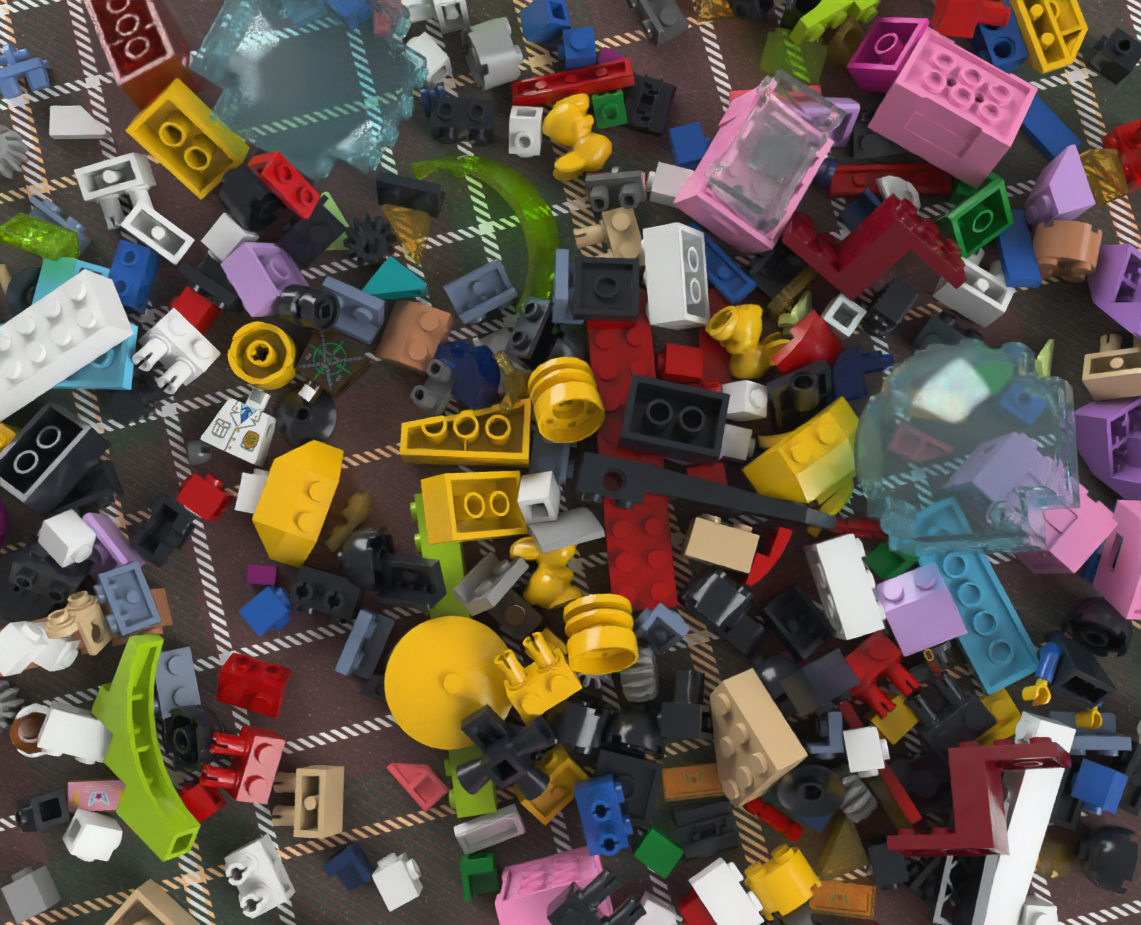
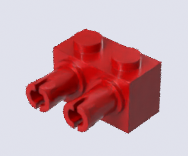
[931,0,1011,39]
[1101,119,1141,195]
[845,630,921,720]
[199,725,286,804]

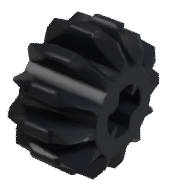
[343,213,397,268]

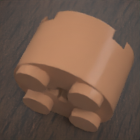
[1032,220,1102,283]

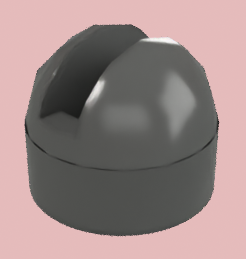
[188,440,212,465]

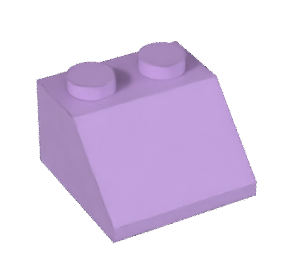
[1024,144,1096,232]
[220,242,310,317]
[874,561,968,657]

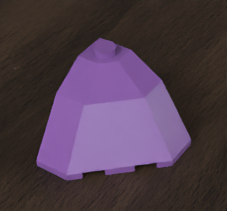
[1087,244,1141,340]
[1070,396,1141,501]

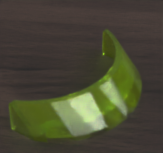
[410,155,560,317]

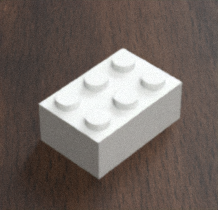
[641,222,710,330]
[803,533,886,640]

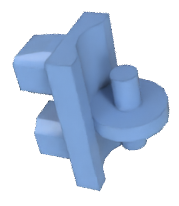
[0,43,52,99]

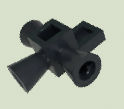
[456,704,555,801]

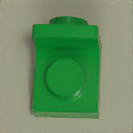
[592,88,627,129]

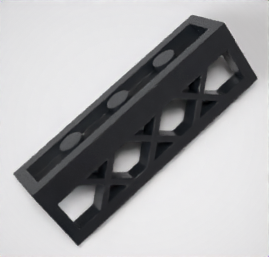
[928,801,1010,925]

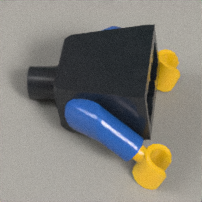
[1022,630,1117,730]

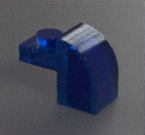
[435,340,501,409]
[831,346,895,402]

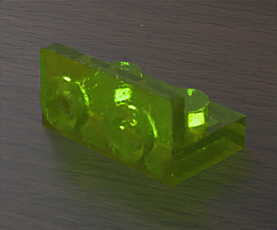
[759,27,829,84]
[0,212,80,261]

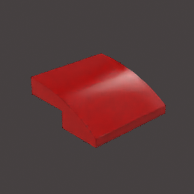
[770,309,843,375]
[737,526,793,586]

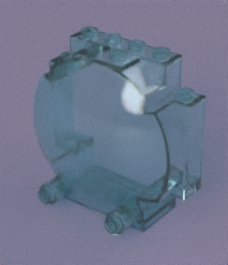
[189,0,430,183]
[854,339,1081,557]

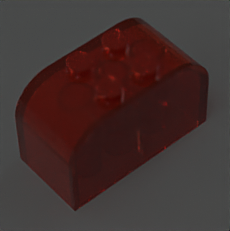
[83,0,206,111]

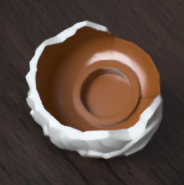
[10,704,49,758]

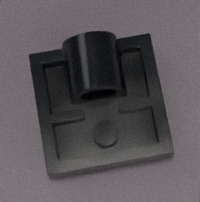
[767,359,833,435]

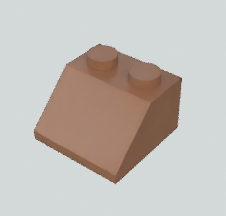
[374,300,454,377]

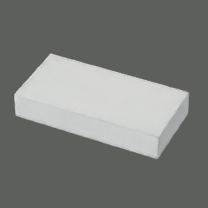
[454,804,526,855]

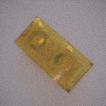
[325,492,375,553]

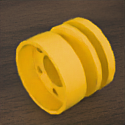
[527,357,605,443]
[563,594,639,675]

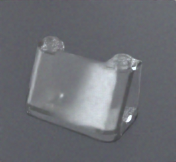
[703,68,847,236]

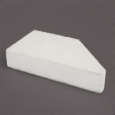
[49,105,110,139]

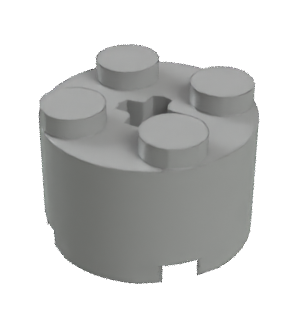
[461,17,524,91]

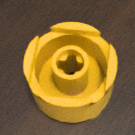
[228,322,300,390]
[744,843,821,920]

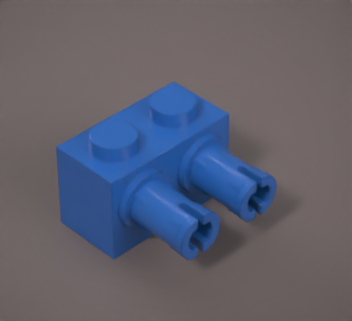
[574,773,633,856]

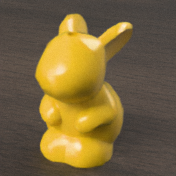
[541,94,612,181]
[705,304,791,380]
[509,536,583,611]

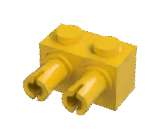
[494,632,582,724]

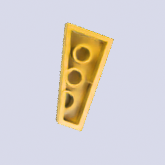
[400,398,532,468]

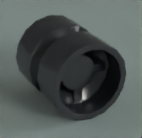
[278,284,340,332]

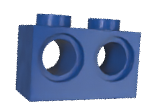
[965,0,1029,73]
[108,240,162,315]

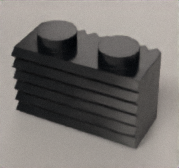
[860,278,920,338]

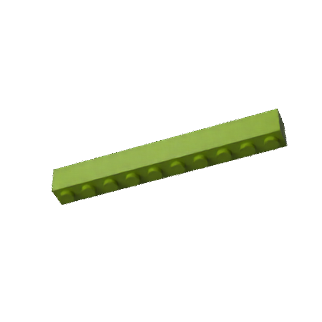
[410,493,498,818]

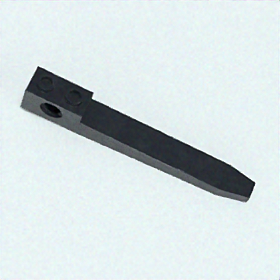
[574,452,837,530]

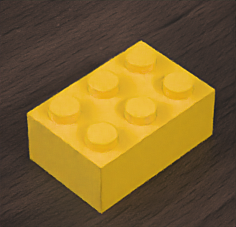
[125,77,250,200]
[421,471,528,545]

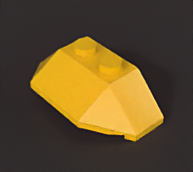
[1000,0,1088,74]
[741,396,861,503]
[252,440,344,568]

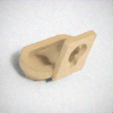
[44,591,112,655]

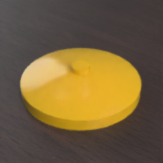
[384,616,512,750]

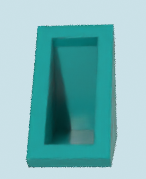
[362,256,429,301]

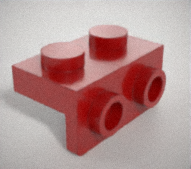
[247,151,321,220]
[216,653,292,718]

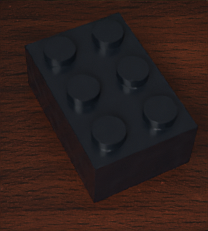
[617,374,730,467]
[0,398,112,519]

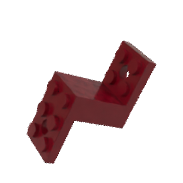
[782,193,967,301]
[887,737,1071,857]

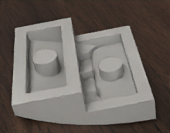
[527,506,605,553]

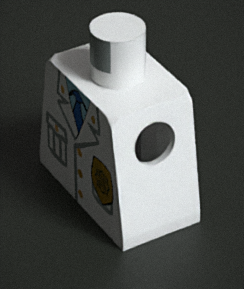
[200,388,276,467]

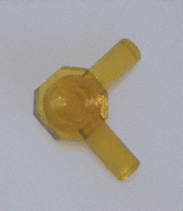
[493,350,530,413]

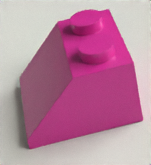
[846,17,930,93]

